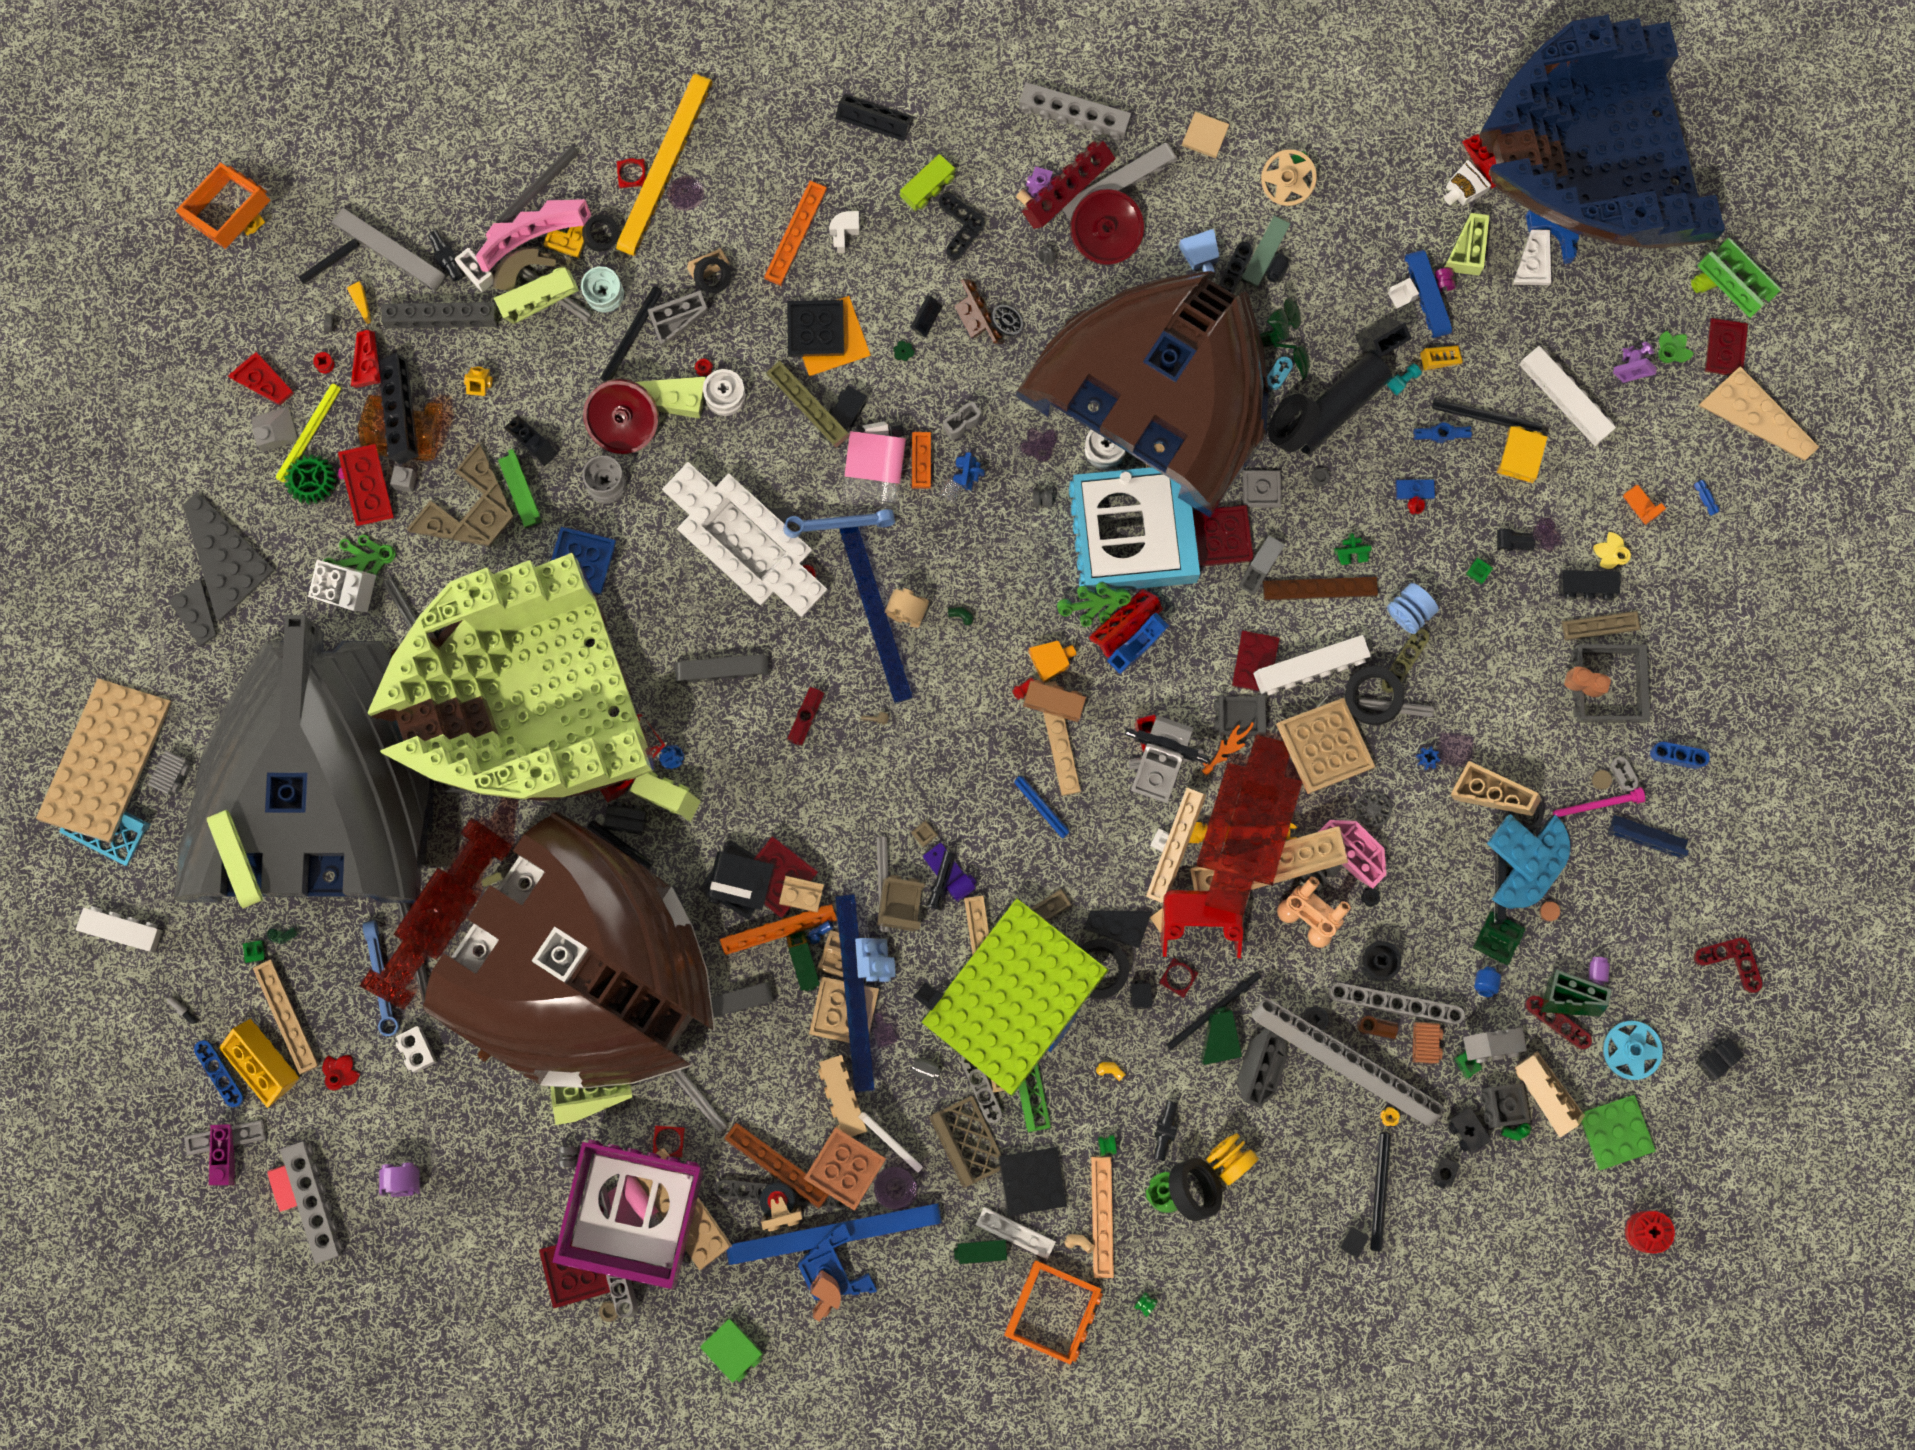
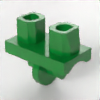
[1334,533,1372,565]

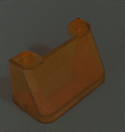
[357,395,444,461]

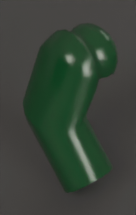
[948,607,974,625]

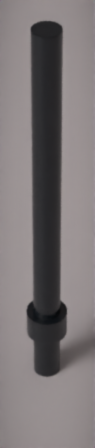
[1166,971,1261,1051]

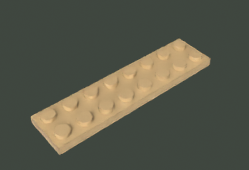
[1190,826,1348,894]

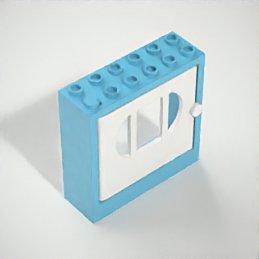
[1069,467,1200,593]

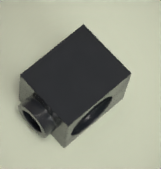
[1130,980,1152,1009]
[1430,1157,1460,1189]

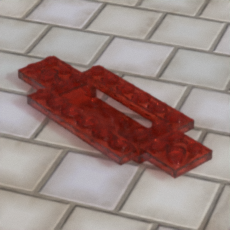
[1197,735,1303,915]

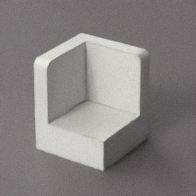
[1388,278,1419,308]

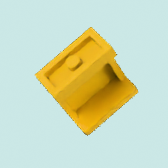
[1497,426,1548,483]

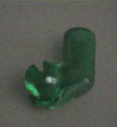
[267,927,298,944]

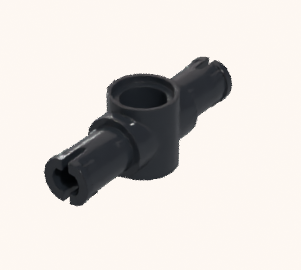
[428,230,463,282]
[1154,1100,1178,1161]

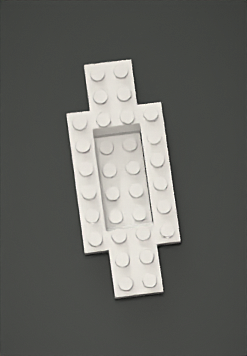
[662,462,828,618]

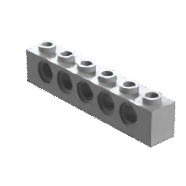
[1019,82,1131,140]
[280,1141,344,1264]

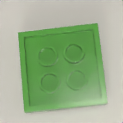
[1581,1095,1655,1170]

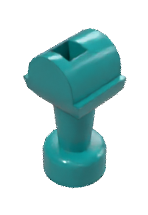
[1387,363,1422,396]

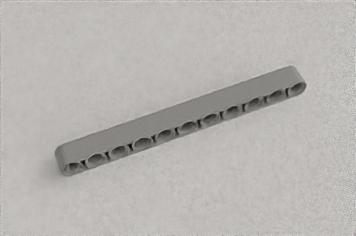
[1252,998,1444,1126]

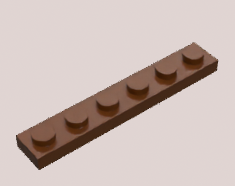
[724,1123,830,1209]

